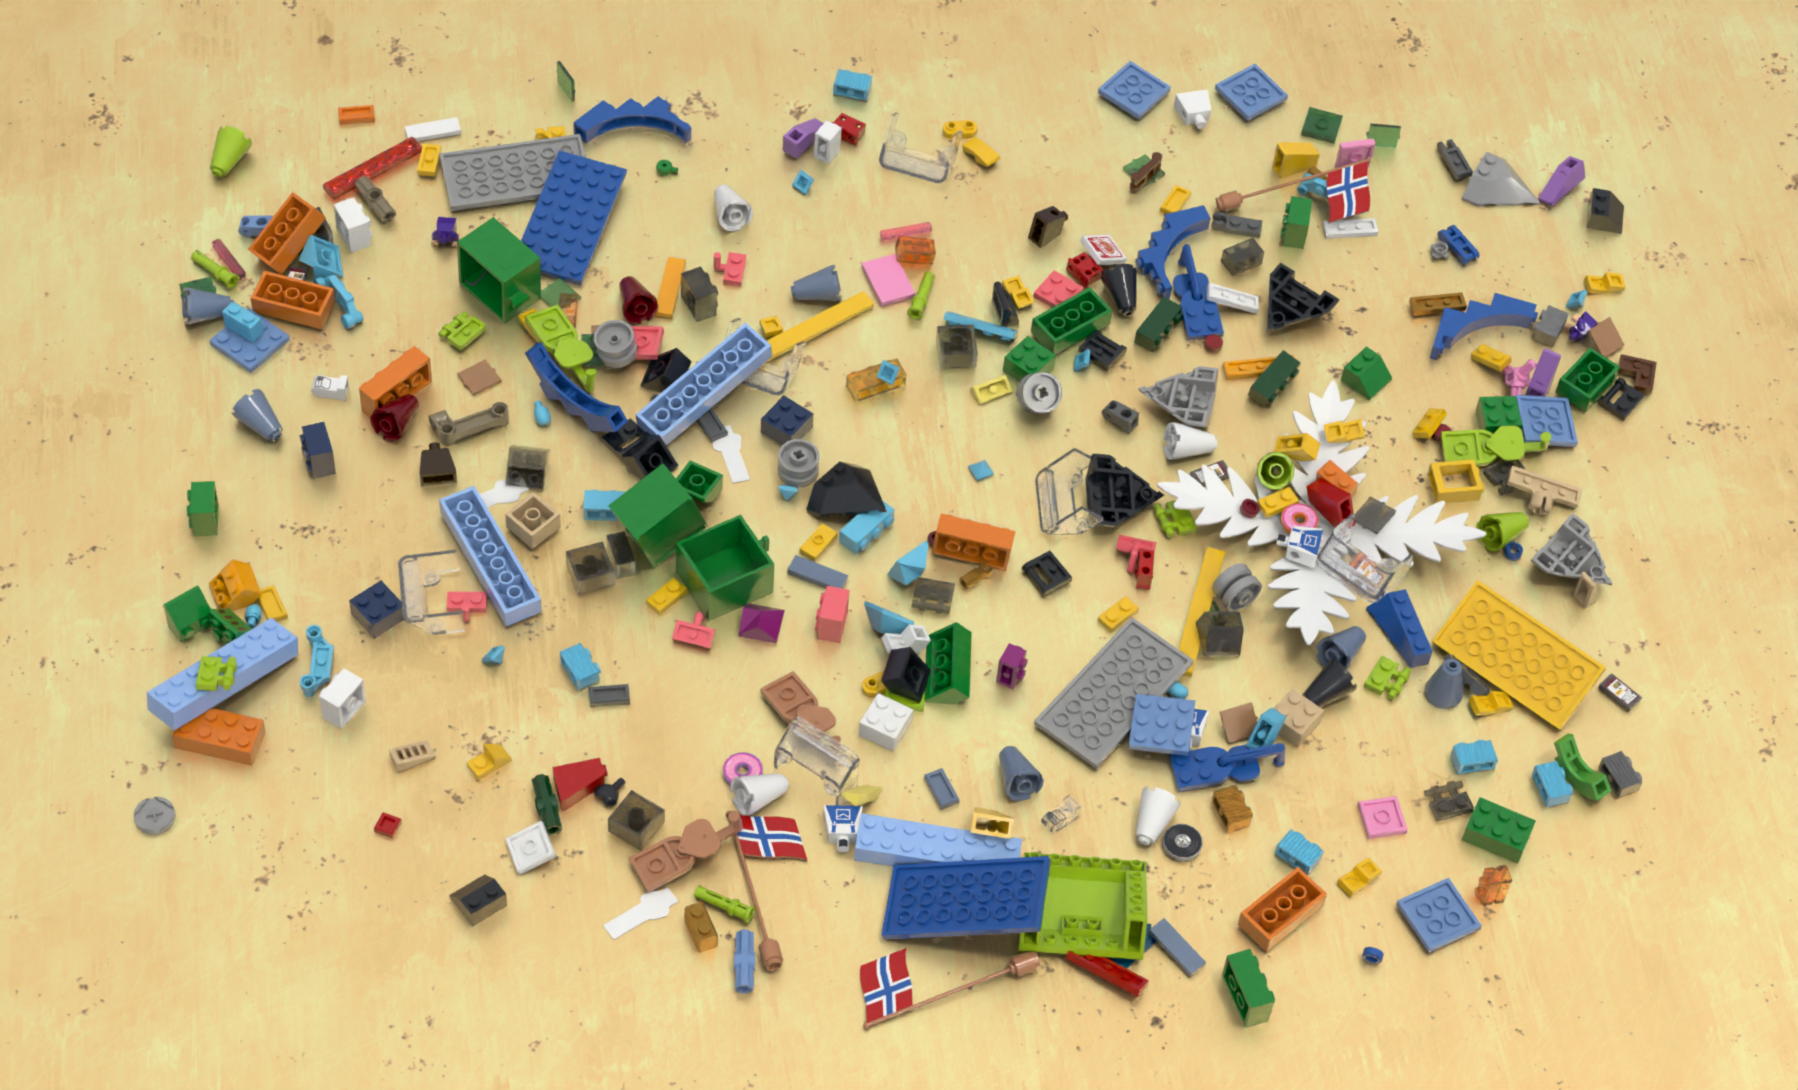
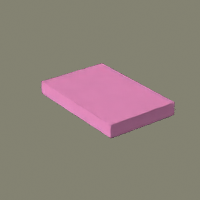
[862,254,915,306]

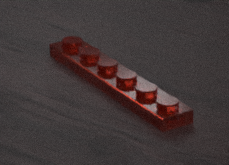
[323,137,422,200]

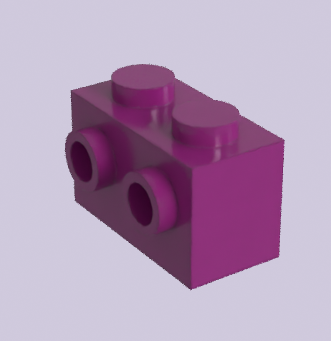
[996,643,1028,690]

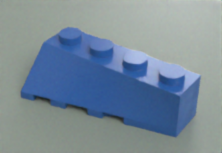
[1366,589,1433,668]

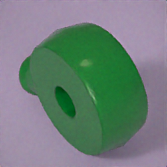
[656,160,678,176]

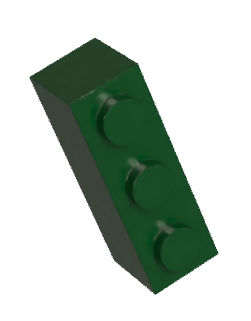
[1134,297,1183,352]
[1248,350,1301,408]

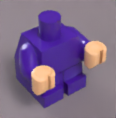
[431,217,459,248]
[1563,311,1597,341]

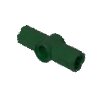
[531,774,562,835]

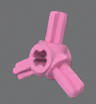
[1502,359,1537,396]

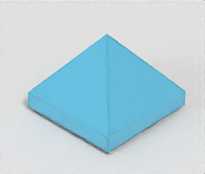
[792,170,814,195]
[1566,290,1587,308]
[1074,349,1090,372]
[877,360,900,385]
[968,460,994,481]
[778,484,799,501]
[481,645,505,664]

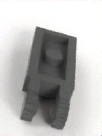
[1437,139,1473,180]
[1211,212,1262,238]
[1443,654,1490,696]

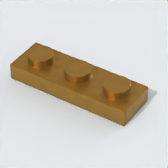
[1409,292,1467,316]

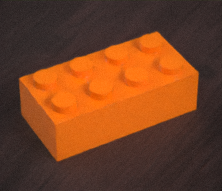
[248,192,326,275]
[250,271,336,330]
[359,346,432,418]
[932,513,1016,571]
[172,708,266,766]
[1238,867,1327,953]

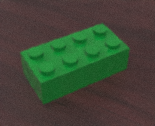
[1031,287,1113,355]

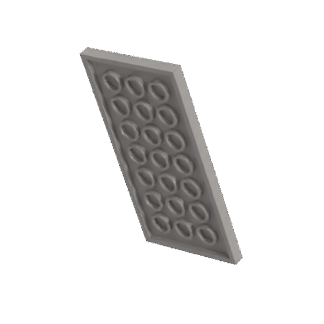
[439,134,586,211]
[1034,617,1194,769]

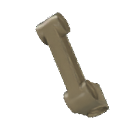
[428,402,509,446]

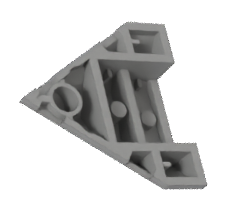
[1462,152,1540,207]
[1138,366,1218,427]
[1530,513,1613,585]

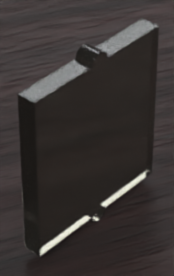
[1354,496,1396,534]

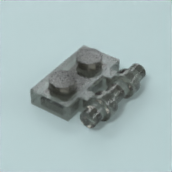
[1483,460,1525,496]
[911,577,955,614]
[1424,780,1474,822]

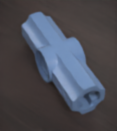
[734,929,755,994]

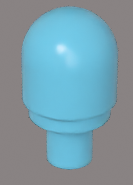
[534,401,551,426]
[245,604,262,629]
[1168,682,1188,699]

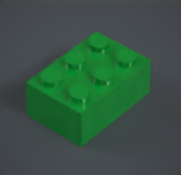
[1555,348,1620,412]
[1462,797,1536,864]
[1222,949,1275,1028]

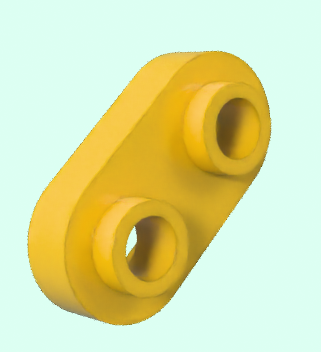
[942,120,978,139]
[862,671,887,697]

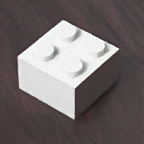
[334,197,372,253]
[319,669,366,729]
[859,693,913,752]

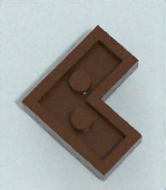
[1618,354,1657,394]

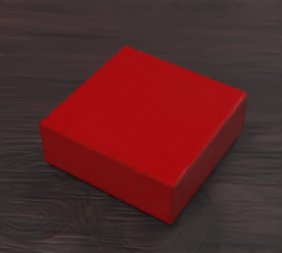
[374,812,402,839]

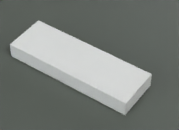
[405,117,461,143]
[1322,218,1378,239]
[1206,283,1259,314]

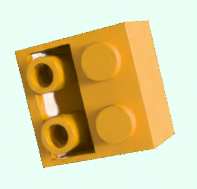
[209,559,262,611]

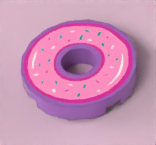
[723,752,763,786]

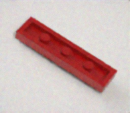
[1066,951,1149,997]

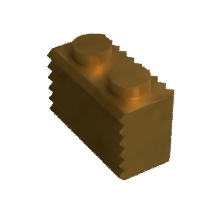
[1212,785,1253,833]
[684,901,718,953]

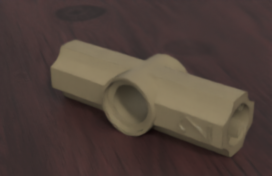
[355,176,396,223]

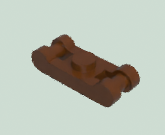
[1129,152,1162,192]

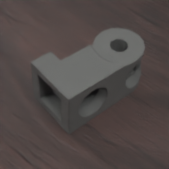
[1102,400,1139,435]

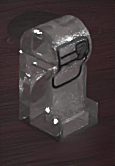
[1041,795,1081,834]

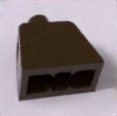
[1028,206,1068,248]
[419,442,457,486]

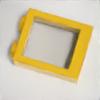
[1427,459,1484,503]

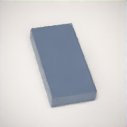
[924,768,960,810]

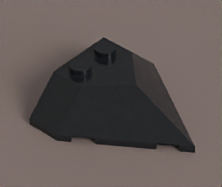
[1267,262,1340,332]
[1085,453,1164,527]
[806,461,887,517]

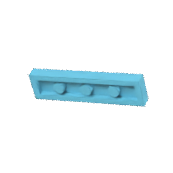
[944,311,1018,341]

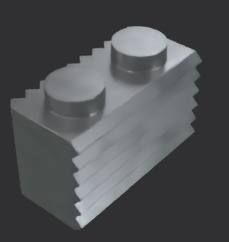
[1532,305,1569,347]
[1599,751,1643,798]

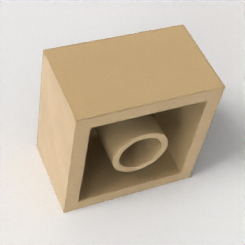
[505,492,561,550]
[1273,688,1324,748]

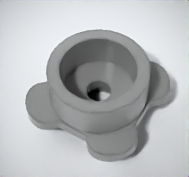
[1430,241,1449,258]

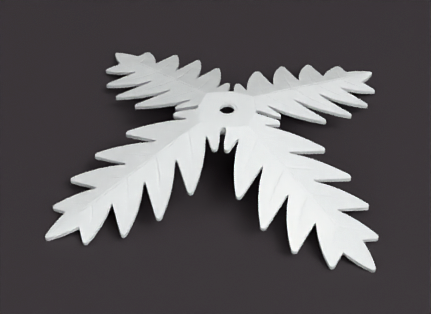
[1157,381,1486,646]

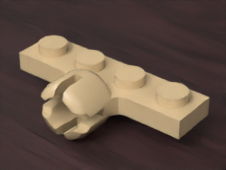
[1506,466,1582,515]

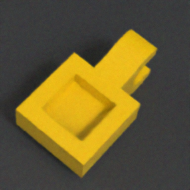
[535,126,566,140]

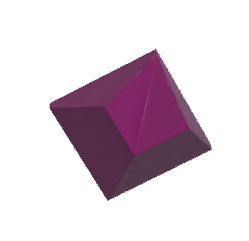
[738,603,785,644]

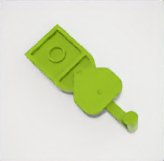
[525,304,597,393]
[1441,426,1551,467]

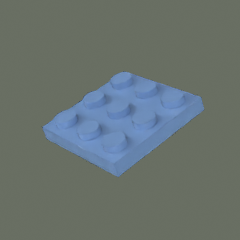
[1098,61,1171,120]
[1215,64,1288,121]
[209,308,290,373]
[1516,395,1578,447]
[1129,694,1195,756]
[1396,877,1482,953]

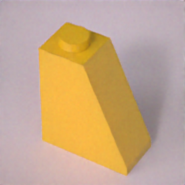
[1272,142,1319,179]
[970,807,1014,839]

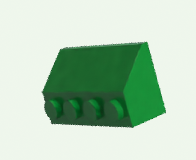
[924,622,972,704]

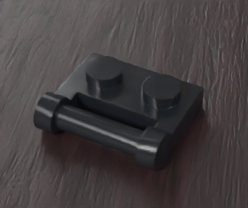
[1078,329,1127,370]
[1597,377,1645,421]
[601,418,650,461]
[1021,551,1072,597]

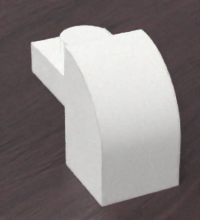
[881,624,931,654]

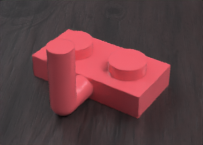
[713,252,747,287]
[1116,534,1157,572]
[447,591,487,622]
[672,612,716,649]

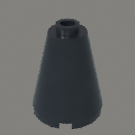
[1101,264,1137,317]
[1302,659,1357,707]

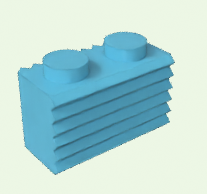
[833,69,872,101]
[223,302,264,342]
[560,643,601,690]
[1246,708,1286,749]
[1451,740,1498,774]
[1532,761,1573,807]
[1274,829,1324,876]

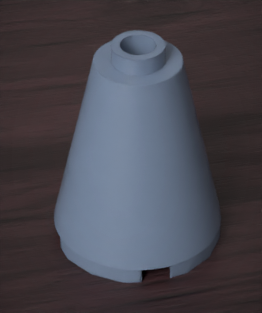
[791,265,842,301]
[182,288,234,325]
[232,389,283,441]
[1316,626,1366,669]
[1424,659,1464,709]
[999,746,1044,801]

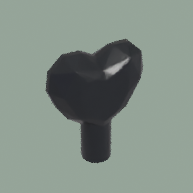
[594,778,625,807]

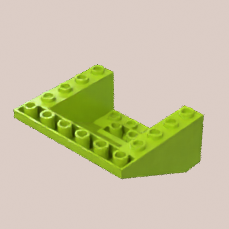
[1019,852,1148,960]

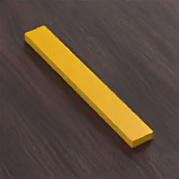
[764,291,874,364]
[1178,547,1226,677]

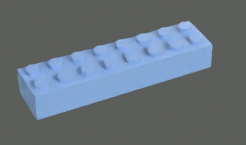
[636,322,772,446]
[439,486,541,626]
[147,618,298,730]
[854,813,1022,867]

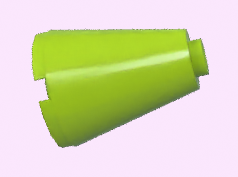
[210,126,252,177]
[1257,452,1295,490]
[1476,512,1529,552]

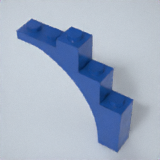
[573,96,691,144]
[1135,205,1211,299]
[525,343,628,432]

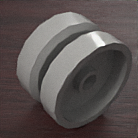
[594,320,638,368]
[1016,372,1062,414]
[778,439,819,488]
[1212,563,1262,612]

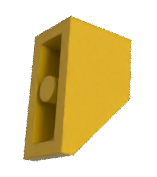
[1274,433,1320,462]

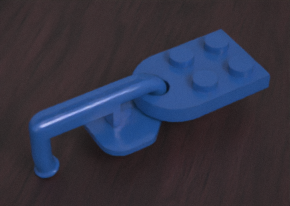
[1173,244,1224,340]
[1170,743,1285,792]

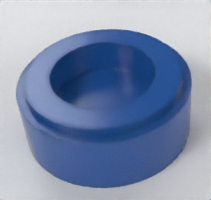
[1362,947,1384,964]

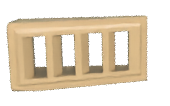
[1573,572,1597,608]
[389,740,435,772]

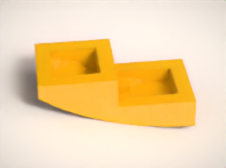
[962,137,1000,167]
[1584,272,1626,294]
[1001,275,1035,309]
[1324,419,1365,443]
[1468,691,1514,716]
[1337,858,1383,897]

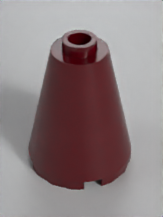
[619,276,658,324]
[370,394,419,442]

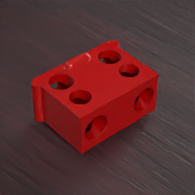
[831,113,866,145]
[1066,252,1103,288]
[1135,549,1154,589]

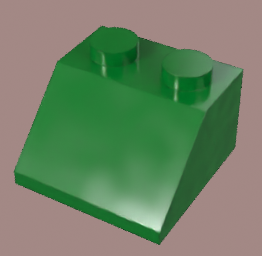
[1341,346,1392,401]
[676,460,723,502]
[163,585,211,642]

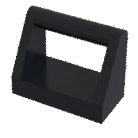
[992,281,1019,327]

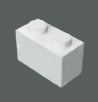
[814,120,842,164]

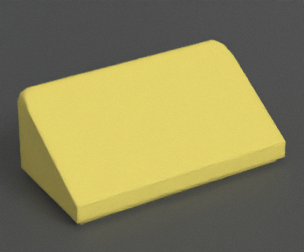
[970,375,1013,404]
[842,785,883,806]

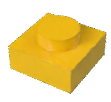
[759,315,783,338]

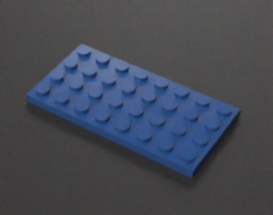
[521,150,627,285]
[881,856,1051,940]

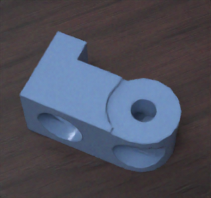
[238,215,273,237]

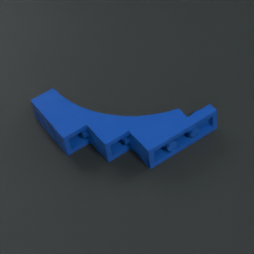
[1430,293,1538,360]

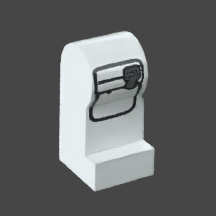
[311,375,349,401]

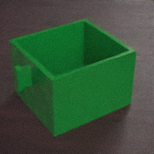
[457,217,541,324]
[608,464,708,568]
[676,514,775,622]

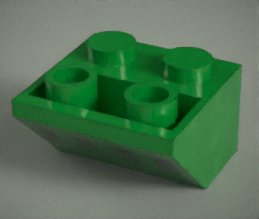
[209,608,252,645]

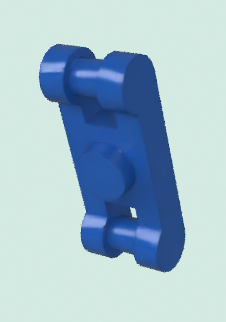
[1437,225,1480,265]

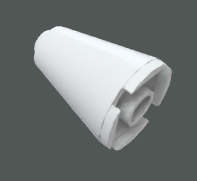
[714,185,753,231]
[1163,422,1217,460]
[730,774,789,816]
[1135,787,1181,845]

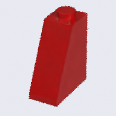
[1306,478,1356,534]
[552,758,608,811]

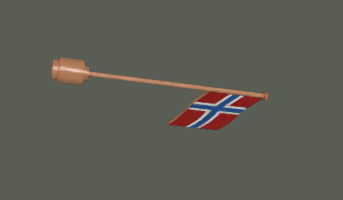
[1215,157,1371,224]
[726,811,807,971]
[860,948,1040,1029]

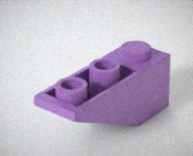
[783,118,824,159]
[1538,156,1586,206]
[1525,348,1562,397]

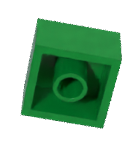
[1280,196,1312,249]
[1003,336,1056,382]
[1475,396,1522,434]
[187,481,219,536]

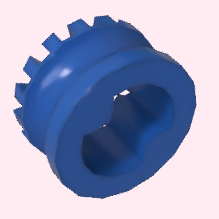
[1505,542,1523,561]

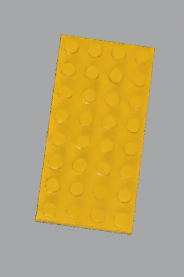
[1432,580,1606,731]

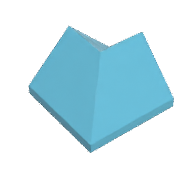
[299,235,343,279]
[887,541,928,585]
[864,601,914,634]

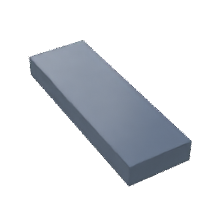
[787,555,848,589]
[1148,918,1206,977]

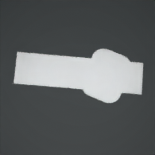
[713,425,750,483]
[480,477,529,508]
[603,887,678,939]

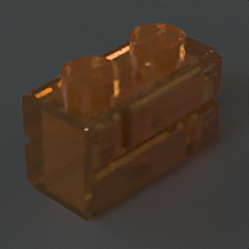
[895,236,936,266]
[1475,865,1512,906]

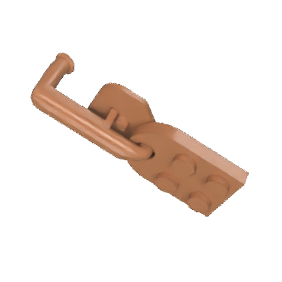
[760,671,841,762]
[629,810,743,893]

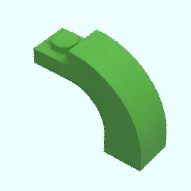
[1554,733,1611,801]

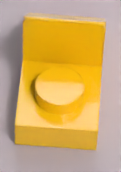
[467,744,512,780]

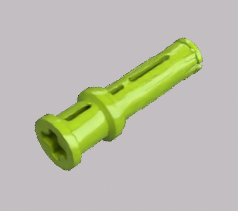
[191,250,239,289]
[907,271,935,320]
[694,885,756,924]

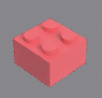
[815,586,850,643]

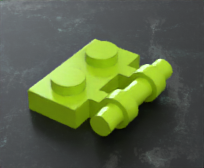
[438,311,486,351]
[1154,500,1198,537]
[196,656,237,691]
[1364,656,1411,700]

